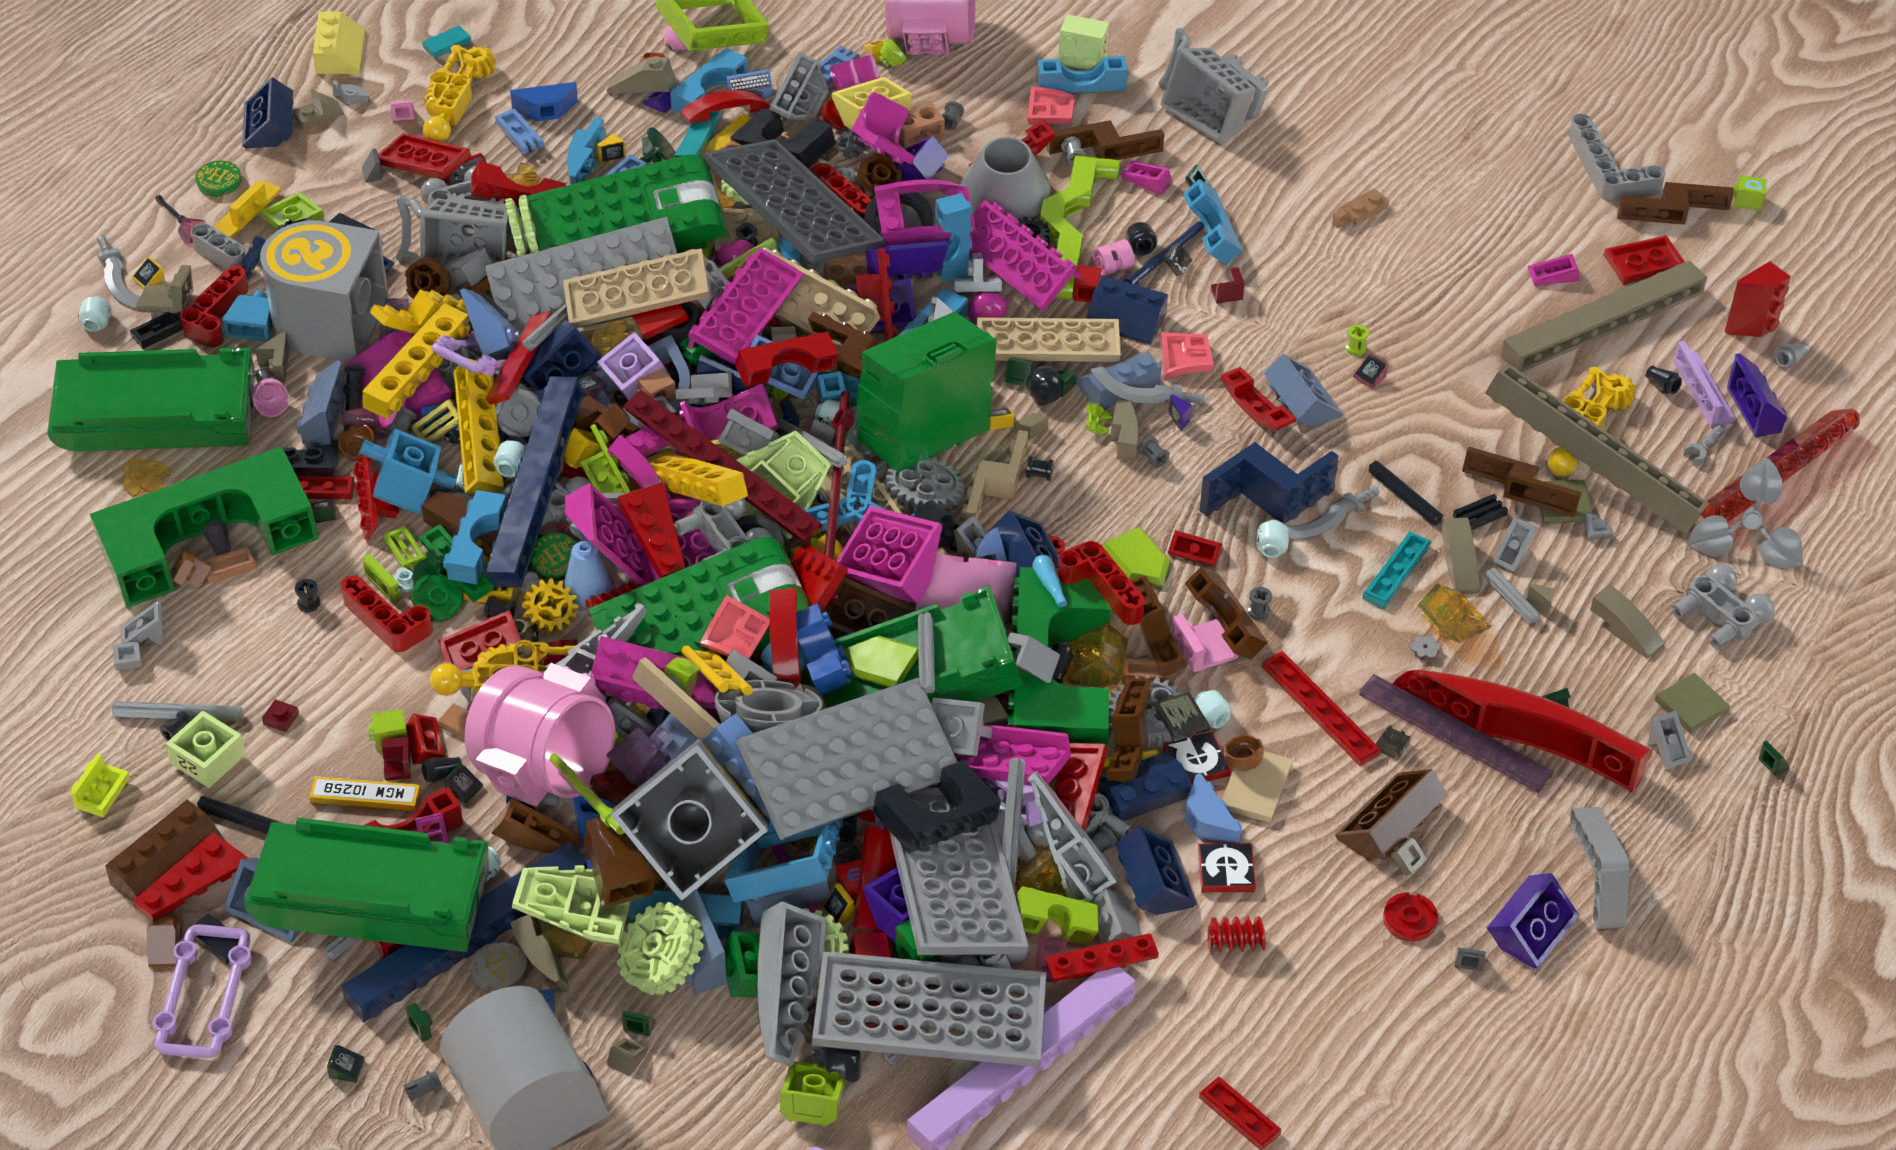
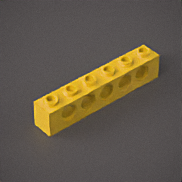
[362,303,470,419]
[454,358,504,495]
[646,451,748,506]

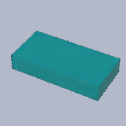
[422,25,471,59]

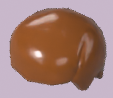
[338,424,375,461]
[1224,734,1264,771]

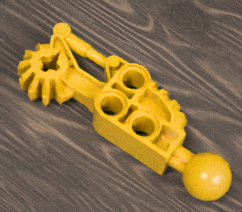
[423,45,496,143]
[1547,366,1636,477]
[430,640,574,696]

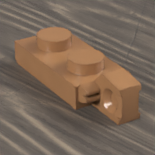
[1332,188,1390,228]

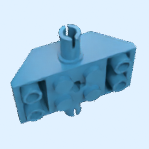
[359,429,457,515]

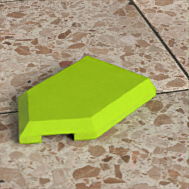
[1102,527,1170,588]
[844,635,919,688]

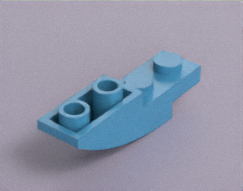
[567,117,606,185]

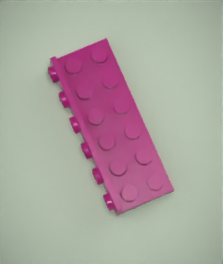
[969,199,1081,311]
[688,247,804,365]
[590,636,729,724]
[954,724,1071,784]

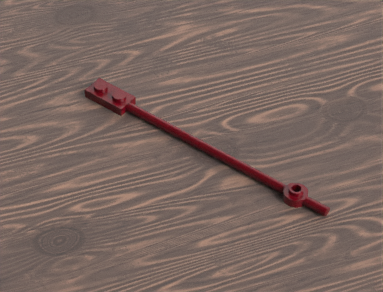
[823,391,855,611]

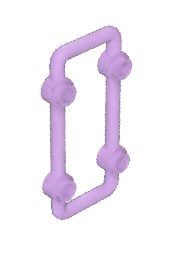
[431,331,509,376]
[153,924,252,1058]

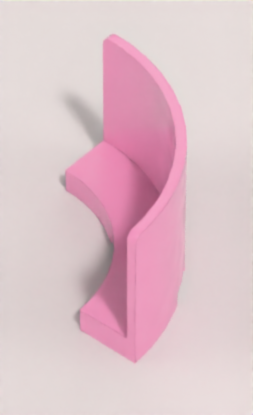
[916,554,1017,623]

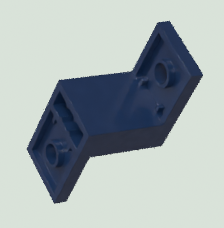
[1199,442,1339,524]

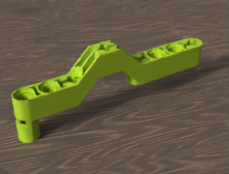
[1040,155,1120,300]

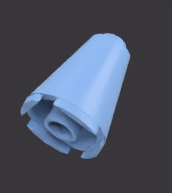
[563,541,614,610]

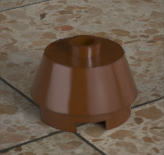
[858,154,901,199]
[405,258,451,299]

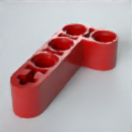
[809,163,871,220]
[180,266,249,348]
[1058,541,1144,625]
[341,575,433,652]

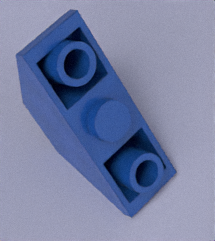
[510,82,578,121]

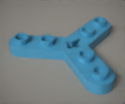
[804,460,884,532]

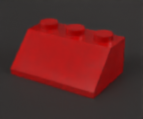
[1724,261,1791,337]

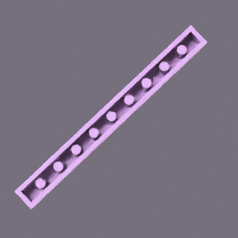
[907,967,1136,1150]

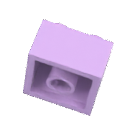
[597,332,670,401]

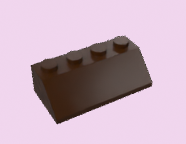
[826,577,916,635]
[1335,769,1448,860]
[105,799,227,902]

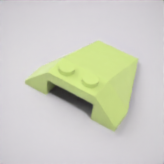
[737,431,831,541]
[512,865,631,947]

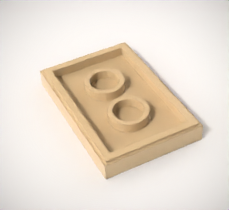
[1222,751,1293,823]

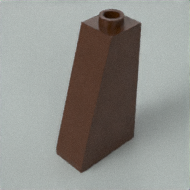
[422,491,499,558]
[584,817,656,908]

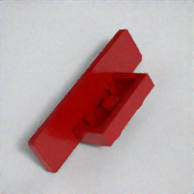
[856,249,897,342]
[354,456,399,540]
[1046,933,1159,982]

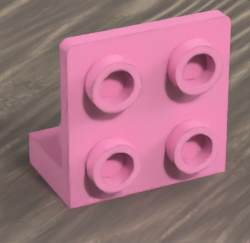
[1171,614,1239,673]

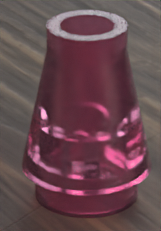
[341,407,379,429]

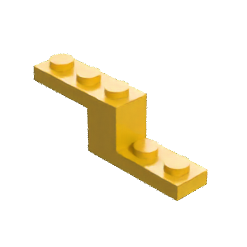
[370,290,471,334]

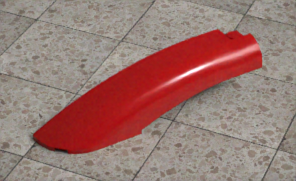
[1390,670,1653,792]

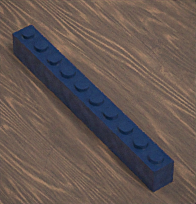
[485,377,584,588]
[341,842,587,1023]

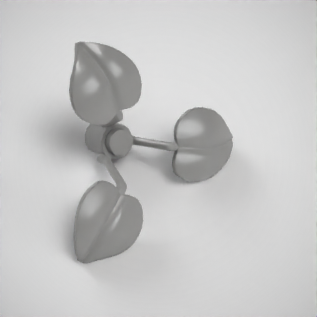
[1688,458,1803,568]

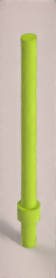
[549,753,625,835]

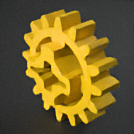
[522,578,578,634]

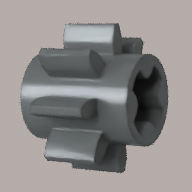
[837,130,865,159]

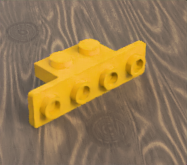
[214,180,281,238]

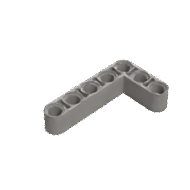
[1569,114,1665,202]
[1570,807,1629,929]

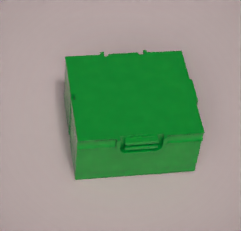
[857,311,997,472]

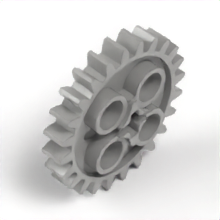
[885,457,965,512]
[1109,675,1189,748]

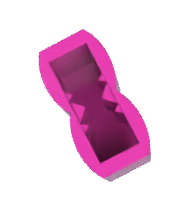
[829,54,880,91]

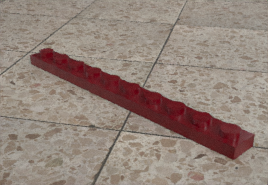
[624,389,822,545]

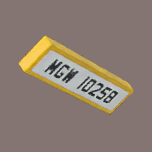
[309,776,421,811]

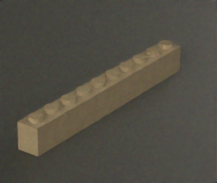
[1501,260,1707,372]
[1485,363,1709,534]

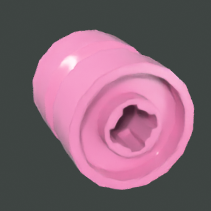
[1092,239,1135,276]

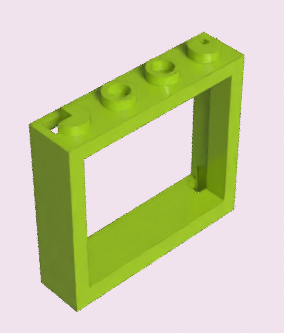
[655,0,770,51]

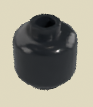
[1125,222,1157,256]

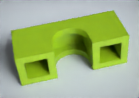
[1015,886,1099,946]

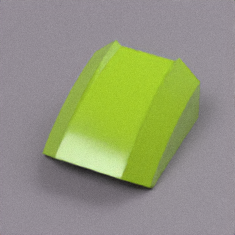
[780,1061,845,1127]

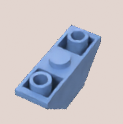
[1185,773,1242,843]

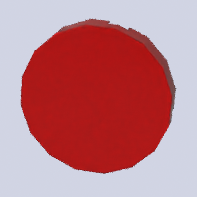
[1383,892,1438,941]

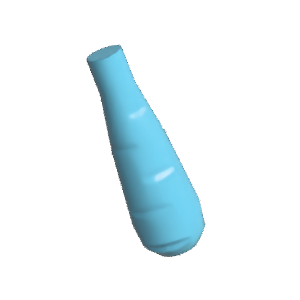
[1033,555,1067,608]

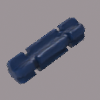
[242,236,266,281]

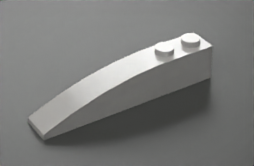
[758,902,826,1067]

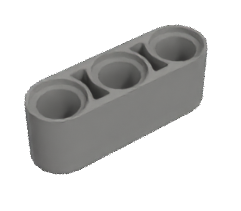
[191,223,245,270]

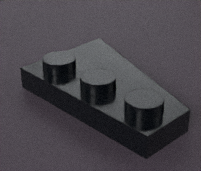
[283,439,340,476]

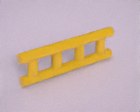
[681,645,753,696]

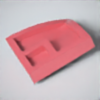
[1028,86,1076,124]
[1160,333,1214,380]
[700,595,770,660]

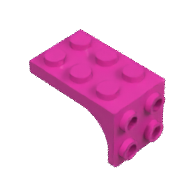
[851,92,915,164]
[679,384,780,441]

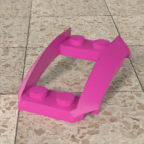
[874,180,976,247]
[607,427,693,500]

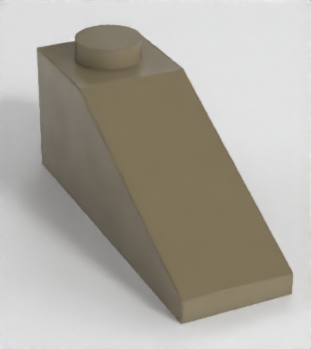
[607,56,675,93]

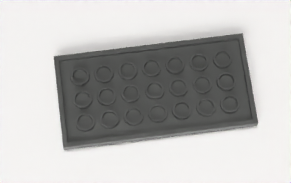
[703,139,885,263]

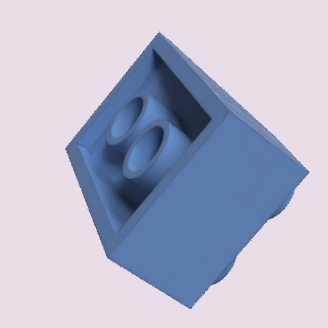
[460,288,521,361]

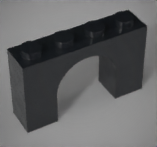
[730,109,836,168]
[872,760,1001,853]

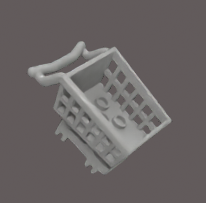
[1158,28,1269,144]
[396,193,510,265]

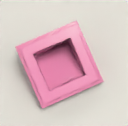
[390,100,415,121]

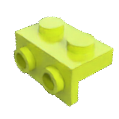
[71,754,130,817]

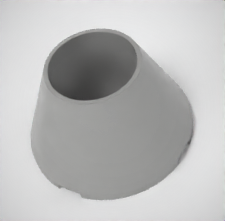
[961,137,1051,221]
[715,680,822,733]

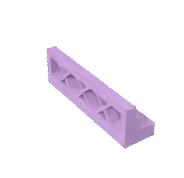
[1673,341,1734,427]

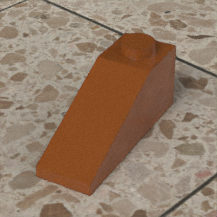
[491,798,581,854]

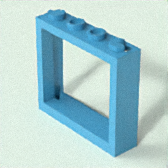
[725,819,843,903]

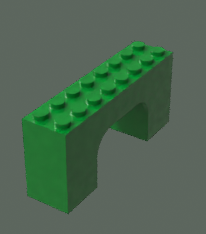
[90,446,319,608]
[1008,567,1111,747]

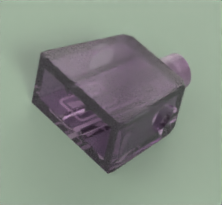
[606,725,672,788]

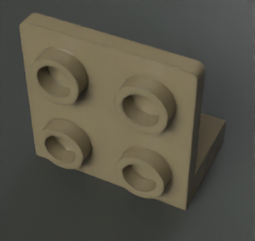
[136,265,193,313]

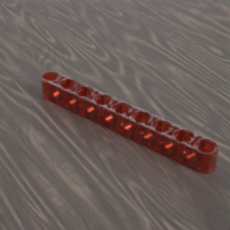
[1702,409,1860,522]

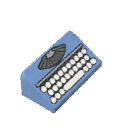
[727,69,773,98]

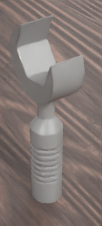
[1683,425,1725,466]

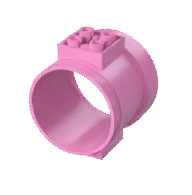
[885,0,976,55]
[465,664,615,807]

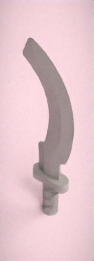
[97,235,140,308]
[1091,366,1205,405]
[1286,486,1379,539]

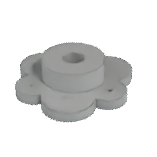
[1410,635,1440,658]

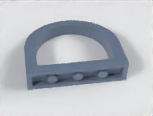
[591,335,692,431]

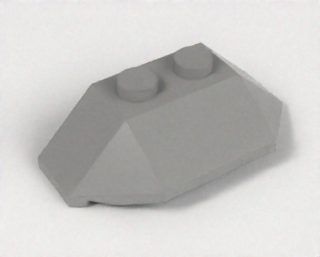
[769,52,829,121]

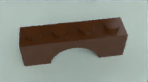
[1185,566,1268,660]

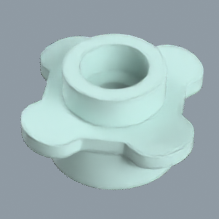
[394,567,415,592]

